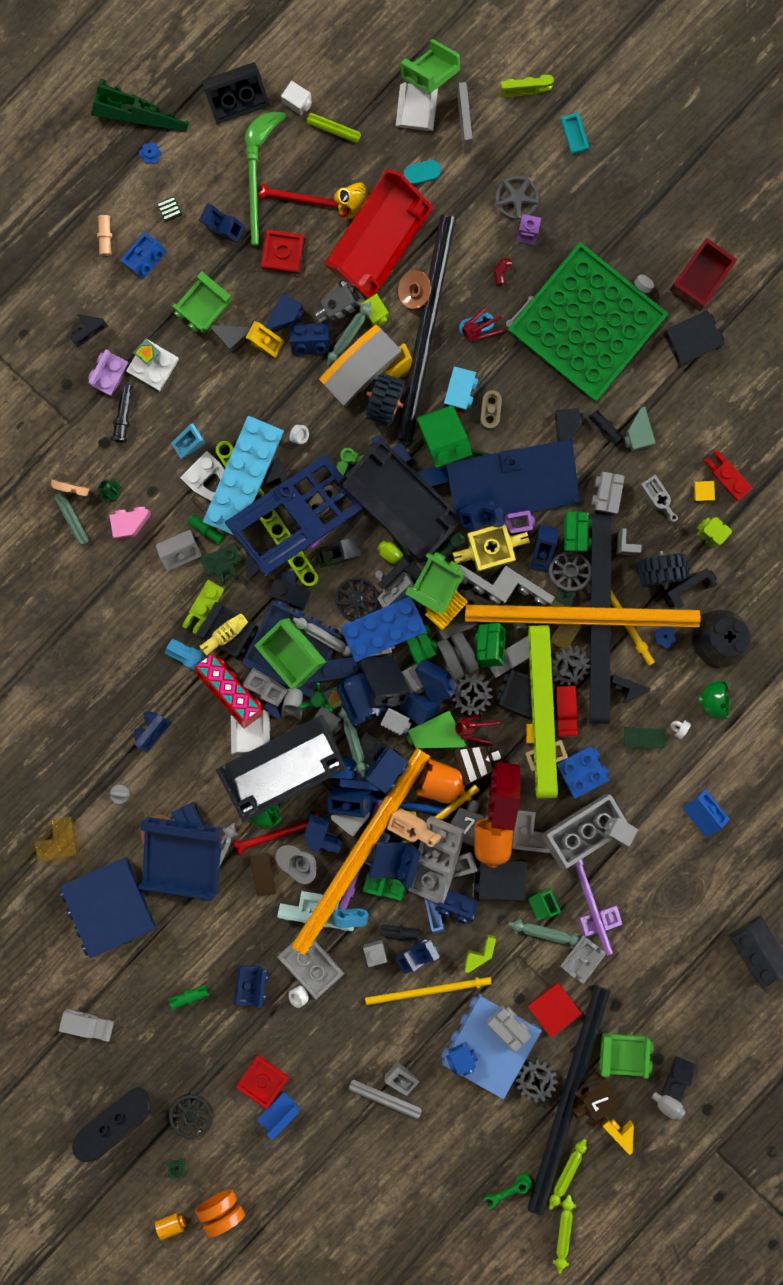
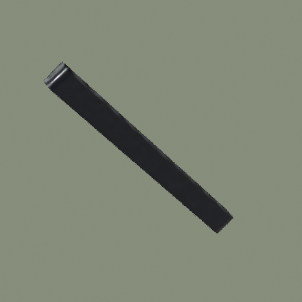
[589,515,612,724]

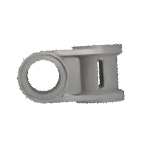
[281,688,303,720]

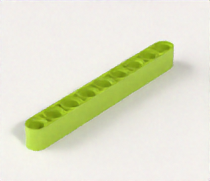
[216,441,318,587]
[528,625,558,799]

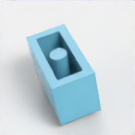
[444,367,478,413]

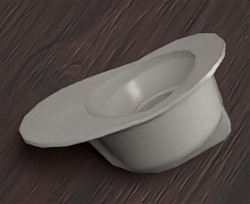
[276,845,317,884]

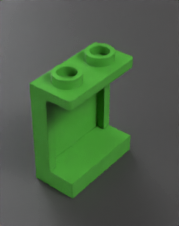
[400,39,460,94]
[172,271,233,334]
[405,552,465,614]
[599,1033,653,1079]

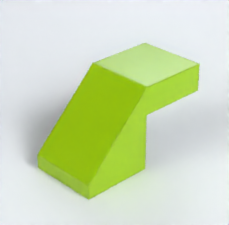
[464,934,496,973]

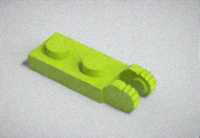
[500,74,554,98]
[182,580,225,634]

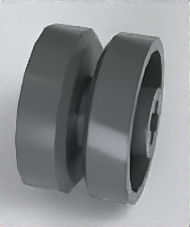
[436,631,479,680]

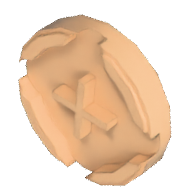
[50,479,89,496]

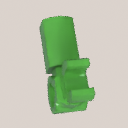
[334,448,364,483]

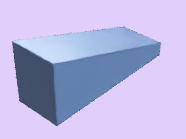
[424,898,444,934]

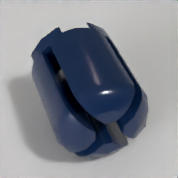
[337,672,387,727]

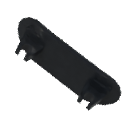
[72,1087,151,1162]

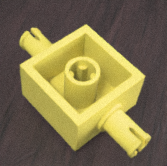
[453,523,530,572]

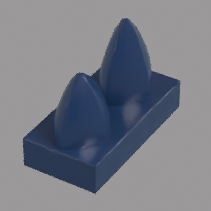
[134,711,171,753]

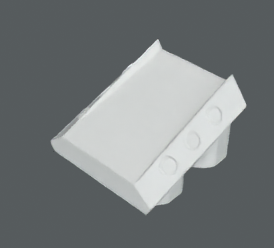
[396,82,438,131]
[231,710,270,755]

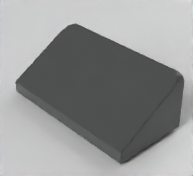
[436,609,478,639]

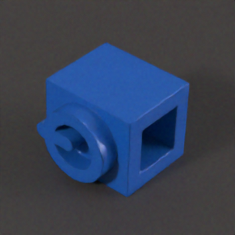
[446,1042,478,1076]

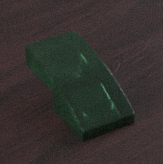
[623,727,666,748]

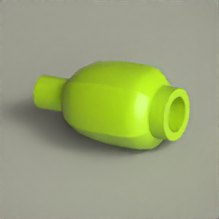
[377,540,404,565]

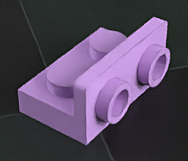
[88,350,129,397]

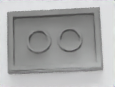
[457,82,472,153]
[277,940,345,1000]

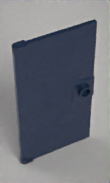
[447,439,580,525]

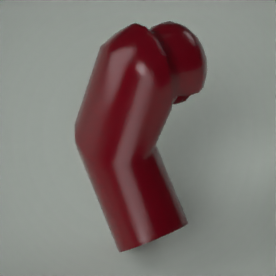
[494,257,512,286]

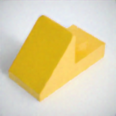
[246,321,284,358]
[600,1117,634,1155]

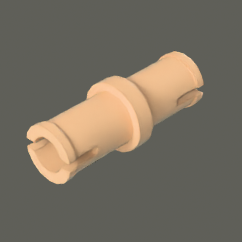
[97,215,112,256]

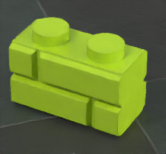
[696,517,732,549]

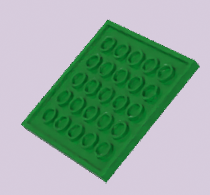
[507,242,668,402]

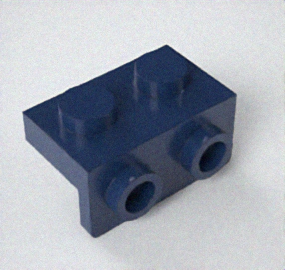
[290,323,330,355]
[233,965,268,1008]

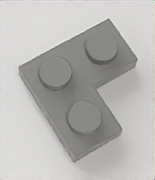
[512,810,551,853]

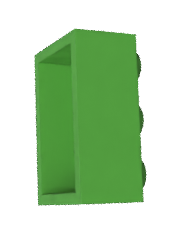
[254,618,326,690]

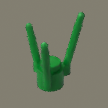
[299,682,333,712]

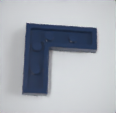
[299,629,357,684]

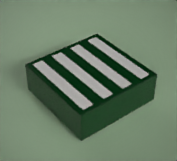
[157,196,182,222]

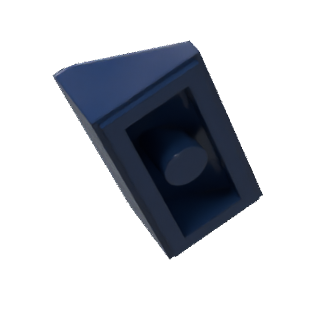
[416,465,449,488]

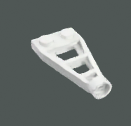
[180,451,225,501]

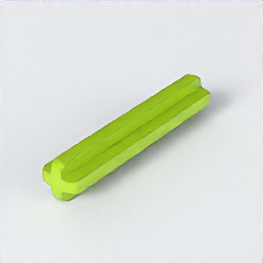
[307,113,361,143]

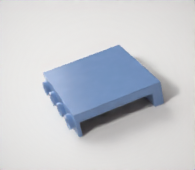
[441,993,541,1099]

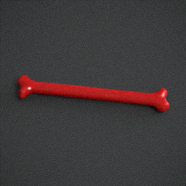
[258,183,339,208]
[232,812,320,856]

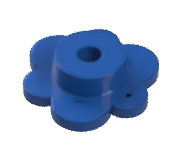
[139,142,161,164]
[654,627,676,648]

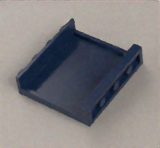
[241,600,342,698]
[138,817,222,901]
[60,858,157,958]

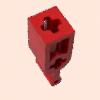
[555,686,578,737]

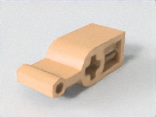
[387,808,442,847]

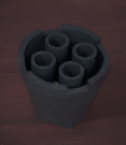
[692,610,751,667]

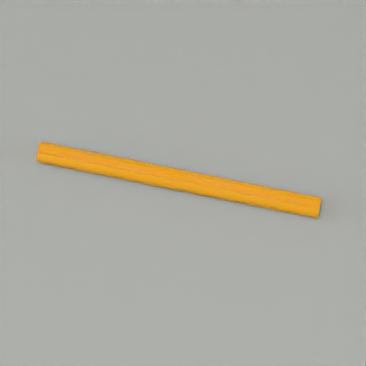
[465,604,700,628]
[291,748,430,955]

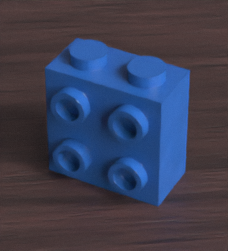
[556,746,609,799]

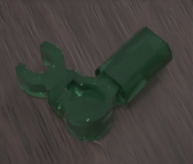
[433,532,466,560]

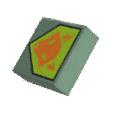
[133,339,161,366]
[323,687,342,709]

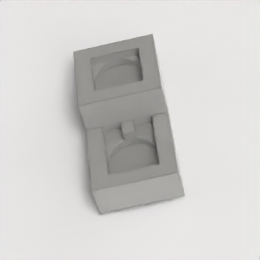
[243,668,287,706]

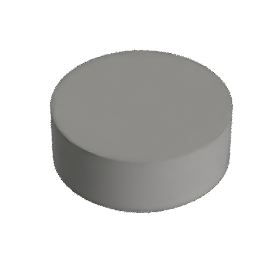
[635,275,654,293]

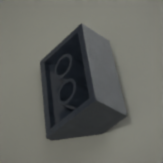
[201,62,270,124]
[728,915,783,989]

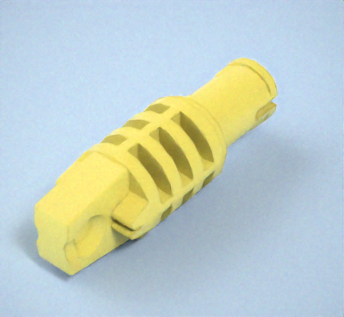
[199,614,248,655]

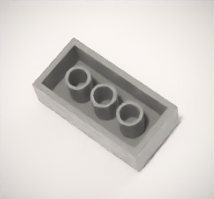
[541,794,627,869]

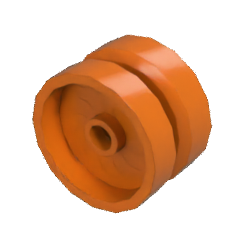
[194,1189,245,1238]

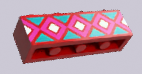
[195,654,262,729]

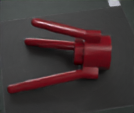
[462,307,507,343]
[455,714,501,746]

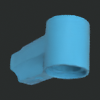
[165,639,206,670]

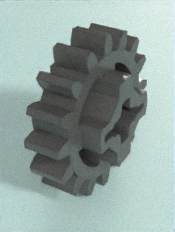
[551,645,591,686]
[451,674,493,715]
[515,1058,558,1102]

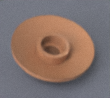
[398,270,431,309]

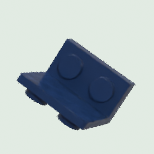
[369,842,421,888]

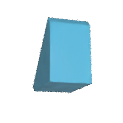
[171,424,206,459]

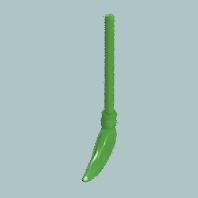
[244,112,287,246]

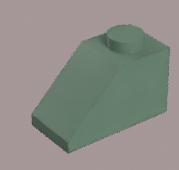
[624,407,655,452]

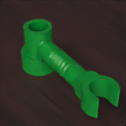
[483,1173,532,1209]

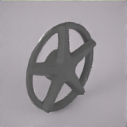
[496,176,538,219]

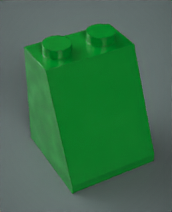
[417,405,473,468]

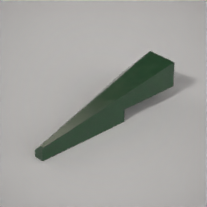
[91,78,189,132]

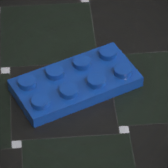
[341,596,427,662]

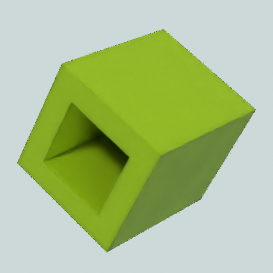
[361,294,389,327]

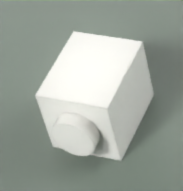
[281,80,312,115]

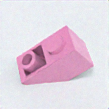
[110,507,151,540]

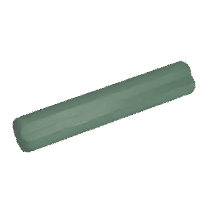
[54,492,89,545]

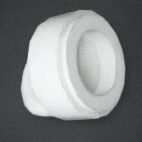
[289,425,309,444]
[671,720,691,740]
[289,986,309,1008]

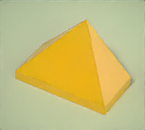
[383,343,412,378]

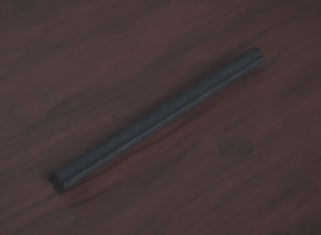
[396,215,456,442]
[527,985,611,1216]

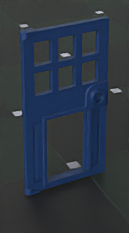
[225,454,364,577]

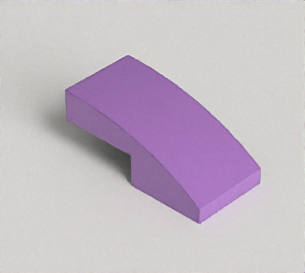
[577,906,622,937]

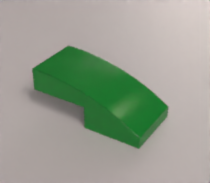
[363,872,406,901]

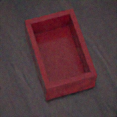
[669,238,738,311]
[488,762,520,831]

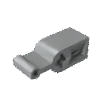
[638,475,678,524]
[489,636,529,678]
[59,1009,114,1042]

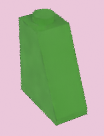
[406,711,466,748]

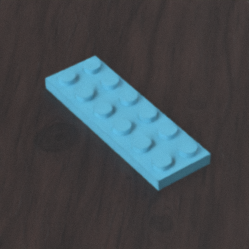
[203,416,284,535]

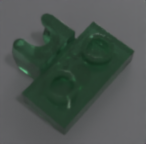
[200,543,243,586]

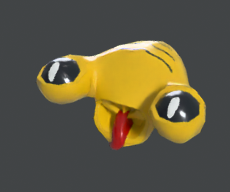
[334,182,369,219]

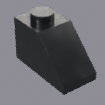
[555,408,584,442]
[316,538,362,568]

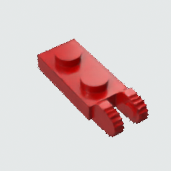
[704,450,753,502]

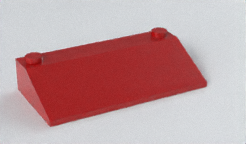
[324,169,434,299]

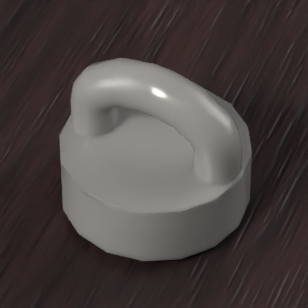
[110,784,130,804]

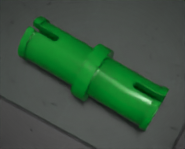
[188,513,225,545]
[168,985,209,1010]

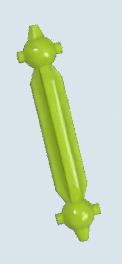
[549,1138,587,1210]
[553,1195,576,1274]

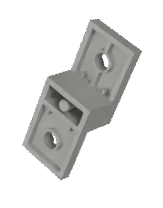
[460,565,555,606]

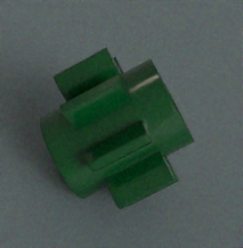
[97,478,121,503]

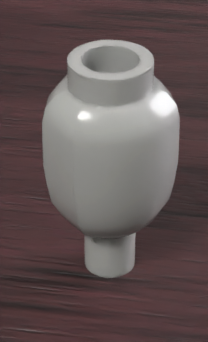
[651,1091,686,1121]

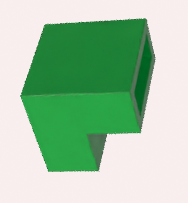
[527,887,561,920]

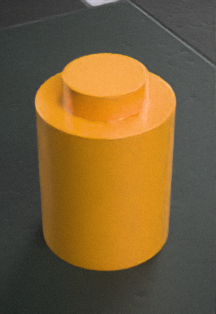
[155,1212,186,1240]

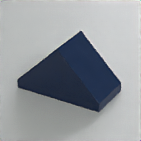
[399,693,442,725]

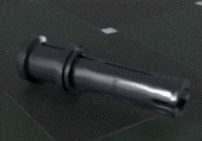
[110,384,134,443]

